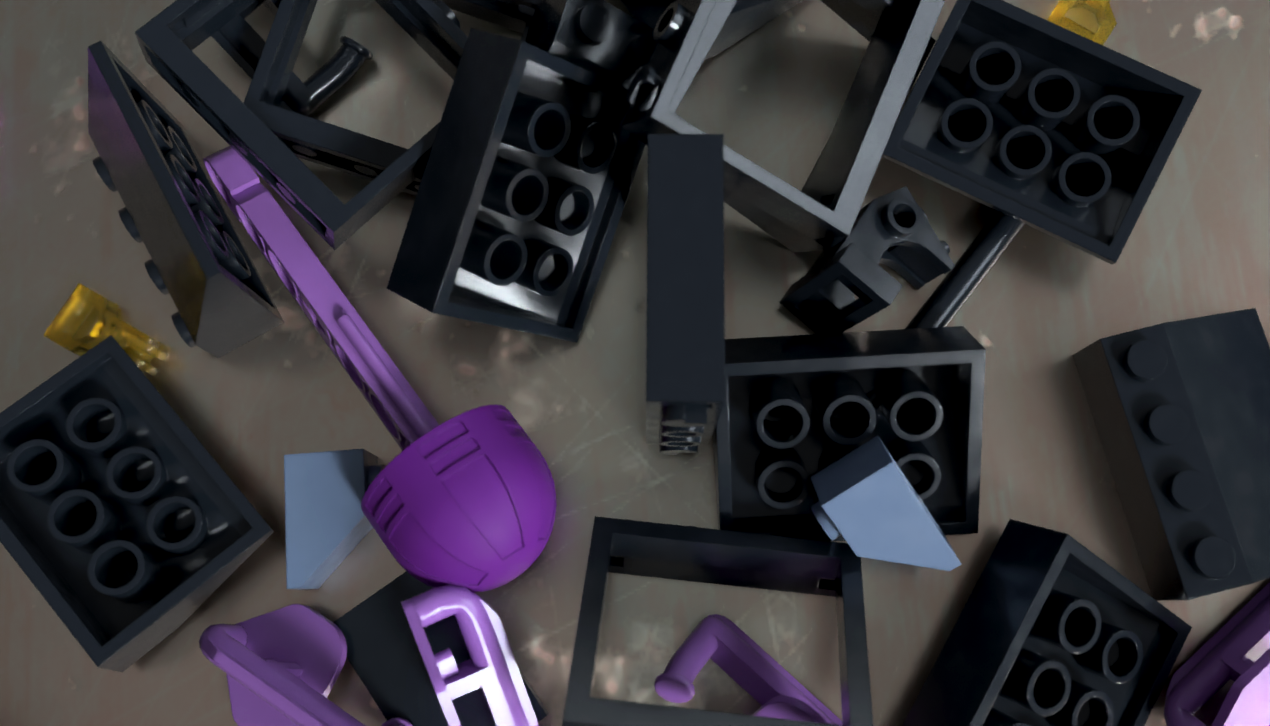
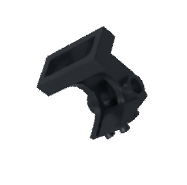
[779,186,955,334]

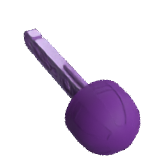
[203,146,556,592]

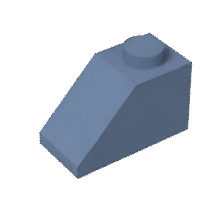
[810,436,962,571]
[284,449,385,590]

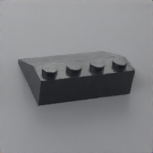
[882,0,1202,265]
[386,28,646,342]
[88,40,284,358]
[1072,308,1270,601]
[713,326,986,541]
[0,335,274,672]
[902,519,1192,726]

